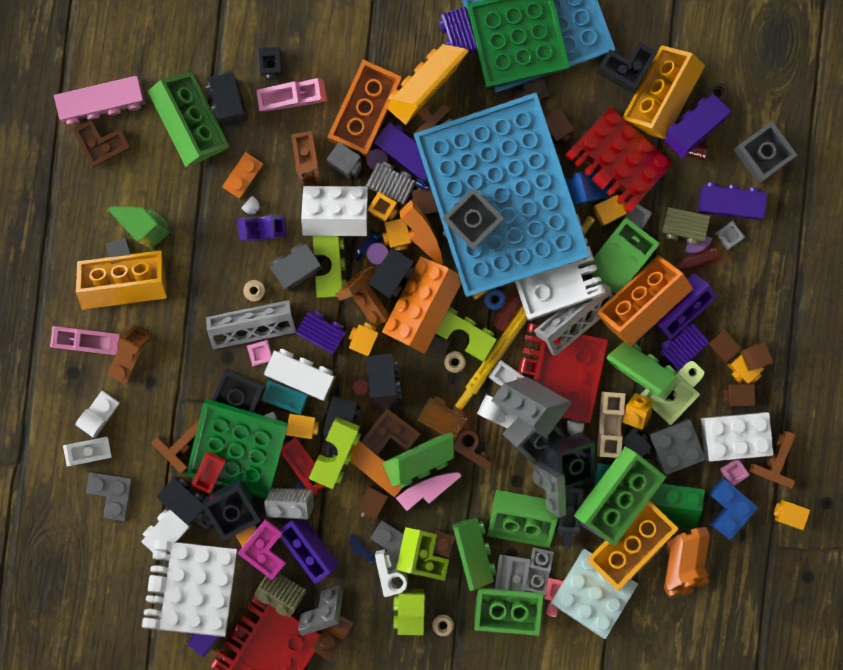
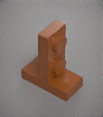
[398,86,450,134]
[291,131,323,191]
[335,266,390,326]
[107,325,153,385]
[151,420,199,473]
[748,431,795,489]

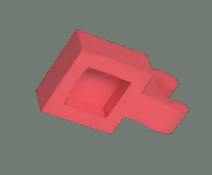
[543,578,564,617]

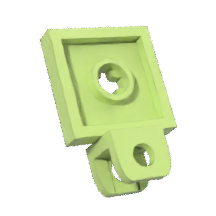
[640,361,704,425]

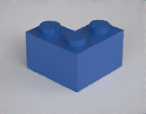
[565,170,613,207]
[707,478,758,540]

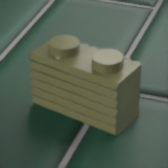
[662,207,710,245]
[254,573,306,617]

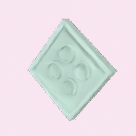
[550,549,638,639]

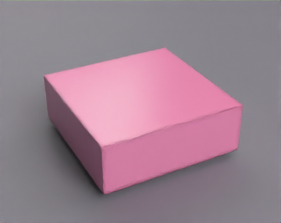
[247,340,272,366]
[719,459,750,486]

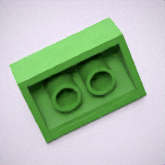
[607,342,679,401]
[382,432,454,488]
[487,490,558,548]
[453,518,497,591]
[474,588,543,636]

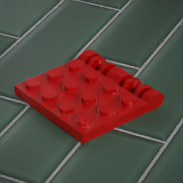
[565,107,673,213]
[516,323,608,423]
[210,595,321,670]

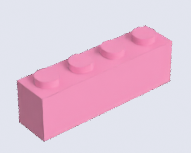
[54,76,146,125]

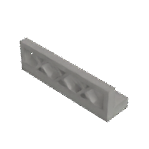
[534,282,613,356]
[206,300,296,350]

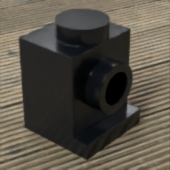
[258,46,282,80]
[622,426,654,458]

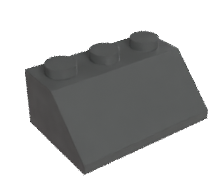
[491,377,572,438]

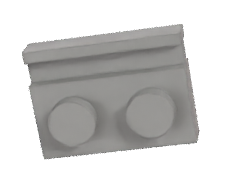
[494,554,530,592]

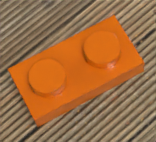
[222,152,264,199]

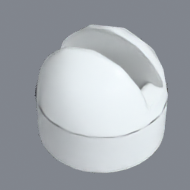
[241,196,260,214]
[567,419,585,435]

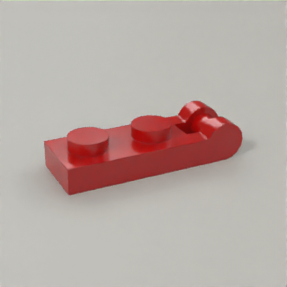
[281,437,327,497]

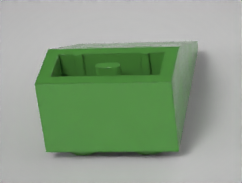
[586,218,660,294]

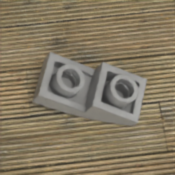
[524,548,554,597]

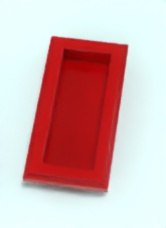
[191,451,226,494]

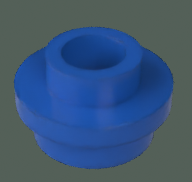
[484,289,506,310]

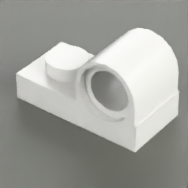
[76,391,120,438]
[477,395,515,428]
[63,437,112,466]
[375,550,408,597]

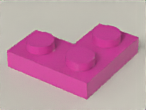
[238,519,286,580]

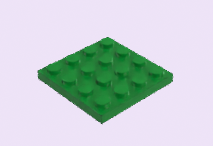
[467,0,570,88]
[186,399,289,499]

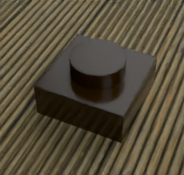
[523,77,550,100]
[423,336,450,361]

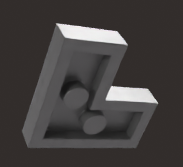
[532,461,566,517]
[86,472,133,521]
[370,520,404,580]
[298,585,344,636]

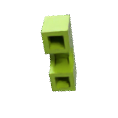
[313,236,347,299]
[436,307,497,362]
[309,416,361,489]

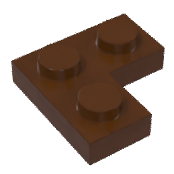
[73,119,131,168]
[361,408,421,455]

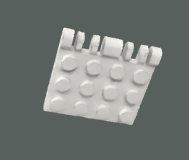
[515,214,606,321]
[142,540,237,637]

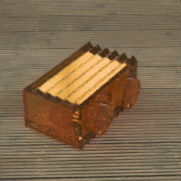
[417,396,467,441]

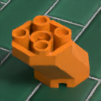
[664,527,710,598]

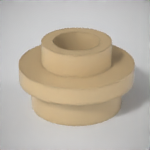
[243,280,265,301]
[444,352,466,373]
[432,614,454,636]

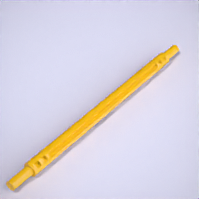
[455,215,595,411]

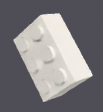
[301,186,368,236]
[264,349,336,401]
[701,412,773,461]

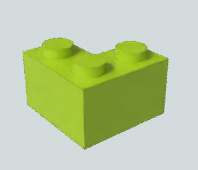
[396,527,449,581]
[394,589,424,635]

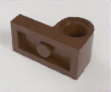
[740,342,773,371]
[453,430,492,470]
[311,613,354,661]

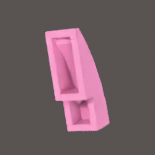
[256,78,327,111]
[50,326,120,355]
[396,472,461,511]

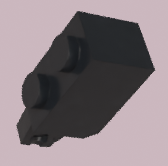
[323,396,361,457]
[157,477,213,529]
[556,487,583,547]

